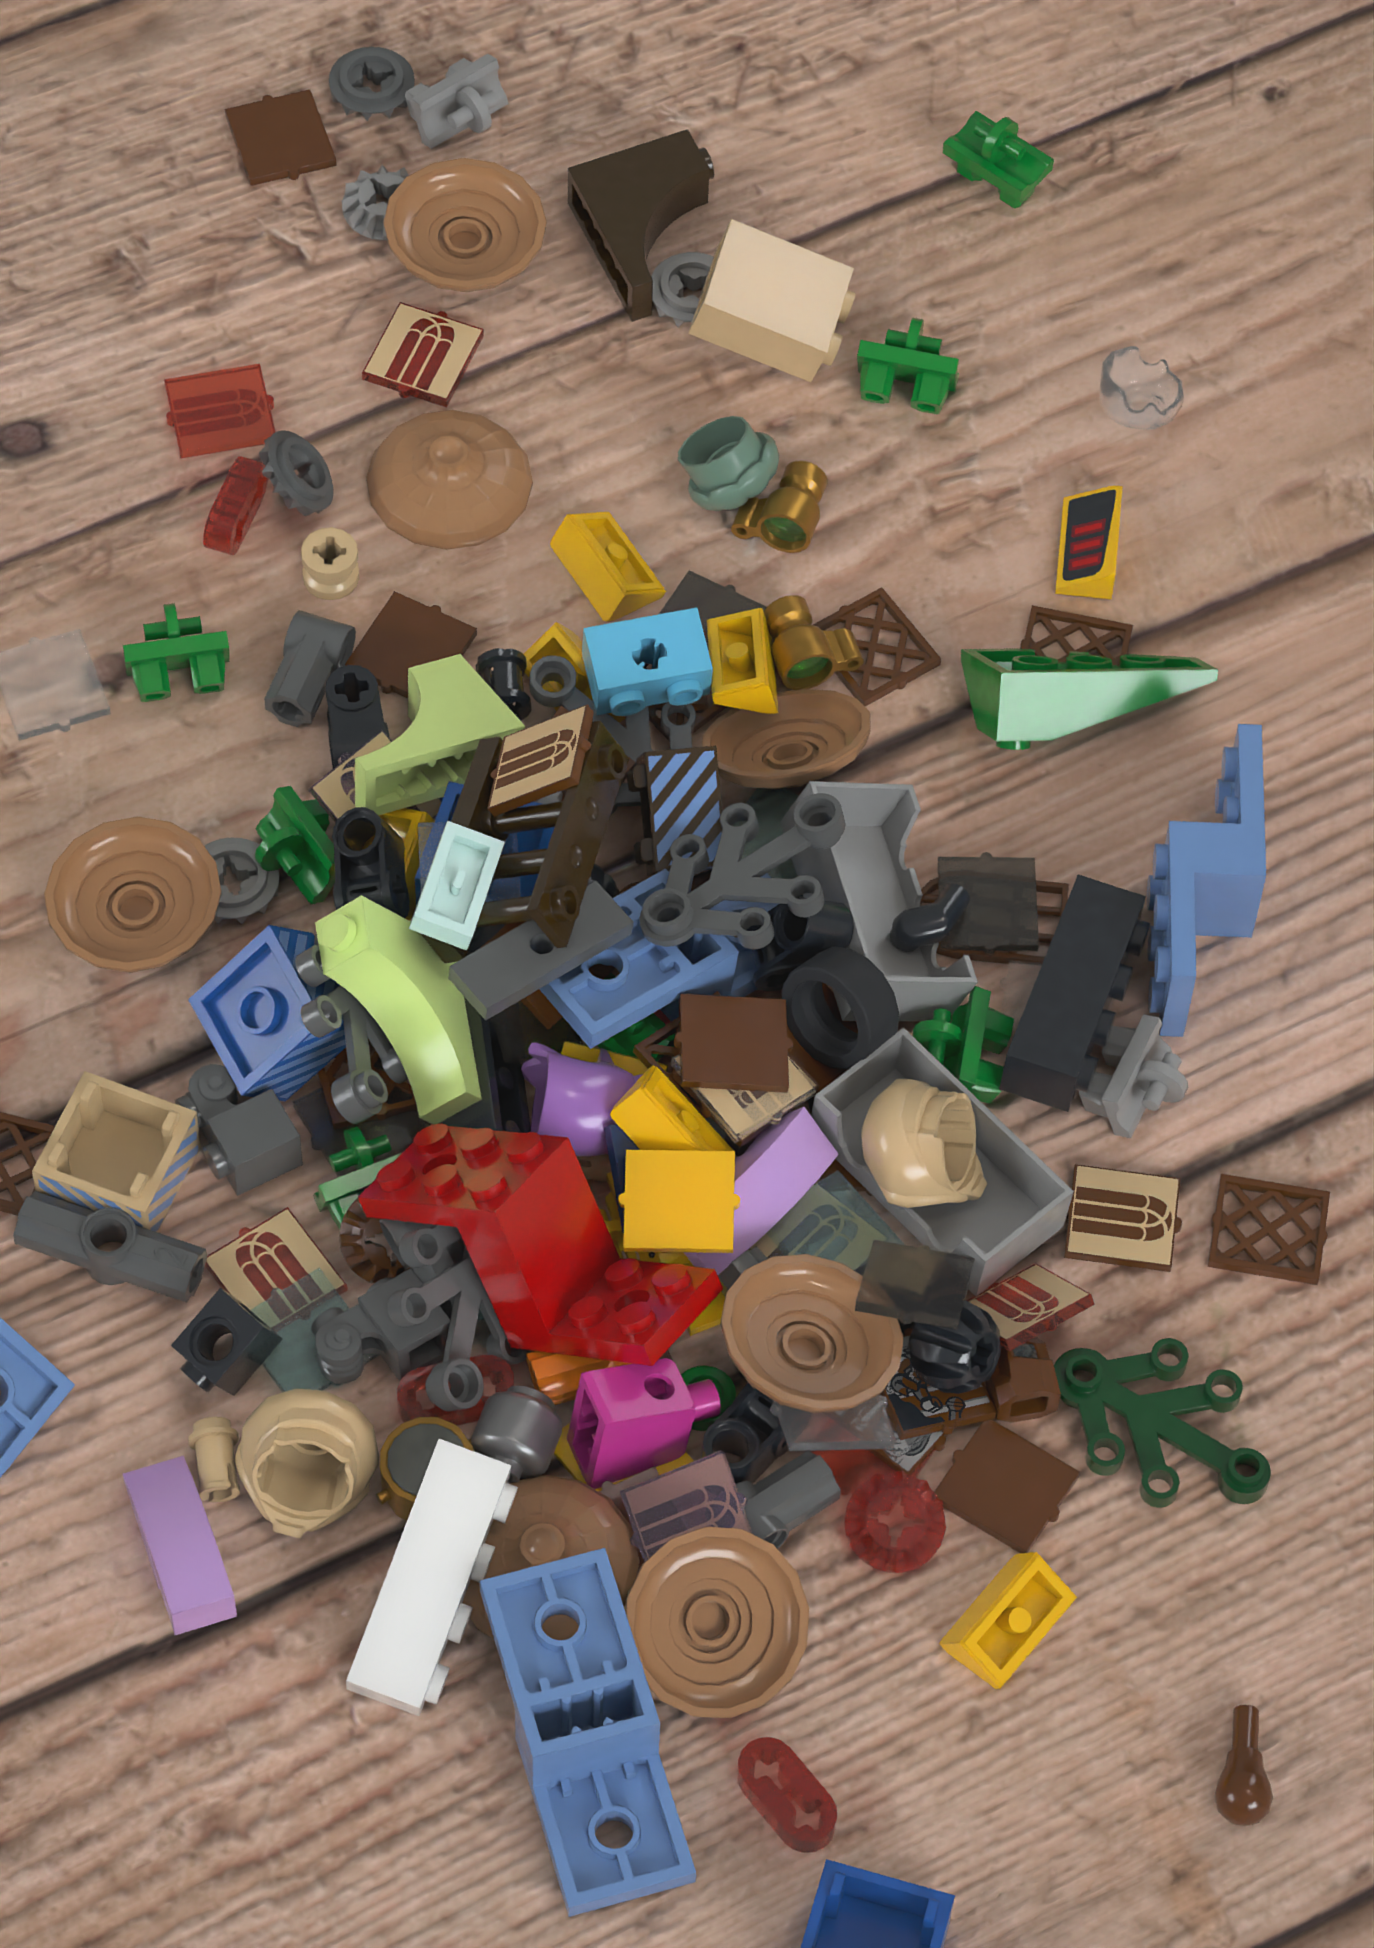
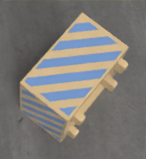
[32,1071,201,1232]

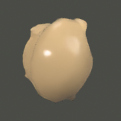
[861,1079,987,1208]
[235,1389,379,1538]

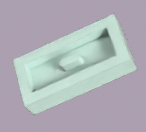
[409,821,505,950]

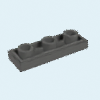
[448,881,634,1021]

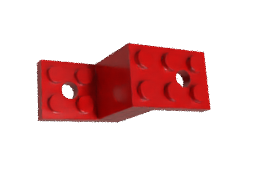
[358,1124,723,1366]

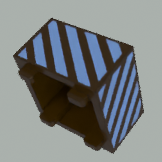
[627,745,722,876]

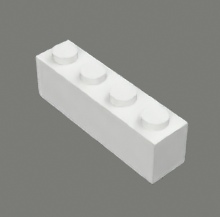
[346,1439,518,1716]

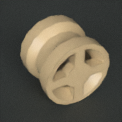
[301,527,359,600]

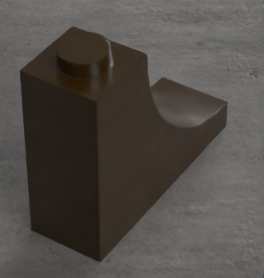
[568,129,714,322]

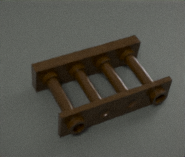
[420,721,629,963]

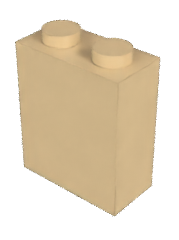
[688,219,856,382]

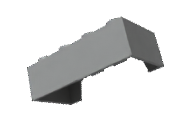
[780,781,978,1021]
[811,1027,1074,1296]

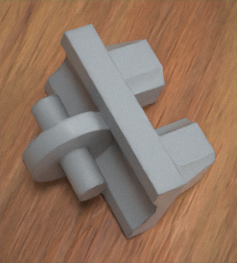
[405,54,509,149]
[1079,1014,1188,1138]

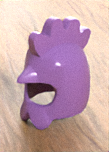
[521,1043,643,1157]

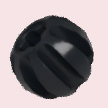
[908,1300,1002,1394]

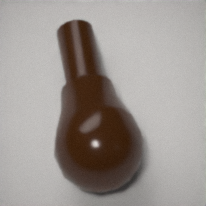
[1214,1705,1273,1826]

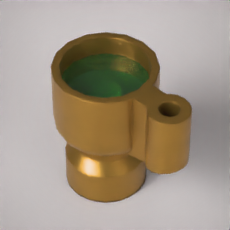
[731,461,828,553]
[764,595,864,690]

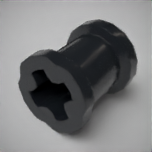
[475,648,532,721]

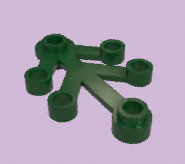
[1054,1338,1271,1508]

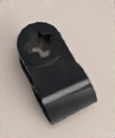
[326,665,390,781]
[332,807,410,918]
[746,897,854,991]
[700,1382,811,1496]

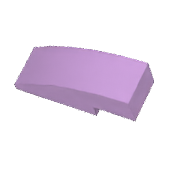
[684,1107,839,1275]
[123,1455,237,1635]

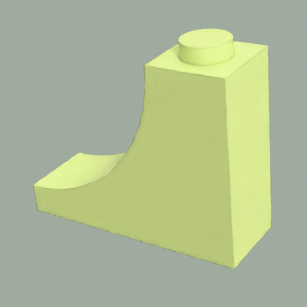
[355,654,525,815]
[315,895,482,1125]

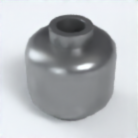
[471,1385,562,1483]

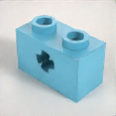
[582,607,713,716]

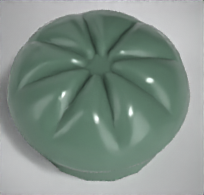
[678,416,779,511]

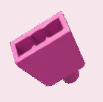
[567,1358,721,1489]

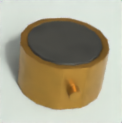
[376,1417,474,1521]

